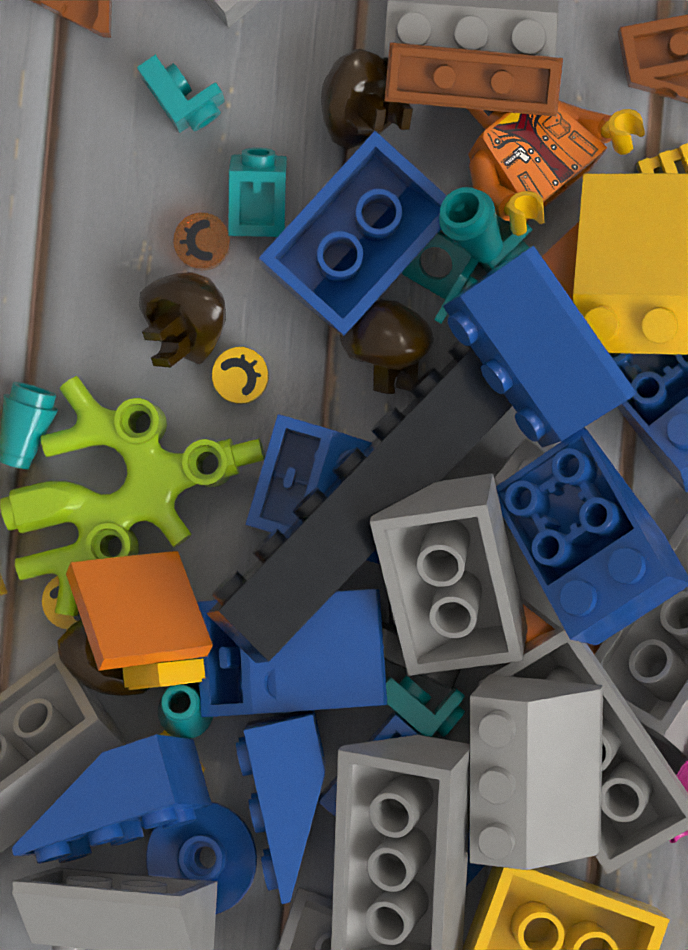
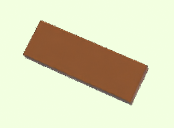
[385,42,563,117]

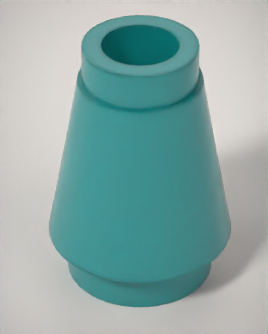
[439,187,503,263]
[0,382,58,469]
[158,683,213,739]

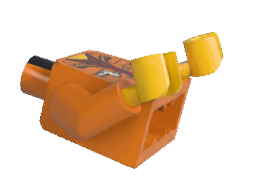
[467,101,645,236]

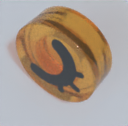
[173,212,231,271]

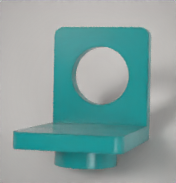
[402,232,479,324]

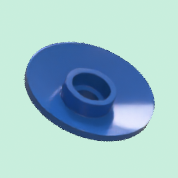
[146,802,257,915]

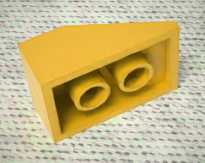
[573,173,688,355]

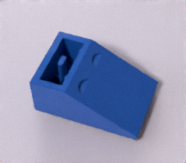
[609,353,688,492]
[245,414,380,564]
[496,428,688,645]
[197,589,388,717]
[236,710,326,904]
[12,734,212,864]

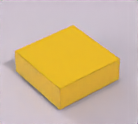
[123,658,206,690]

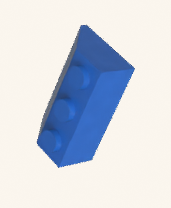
[259,131,447,336]
[442,245,636,448]

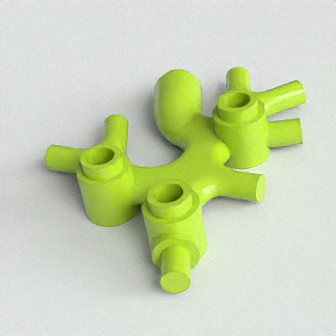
[0,376,265,616]

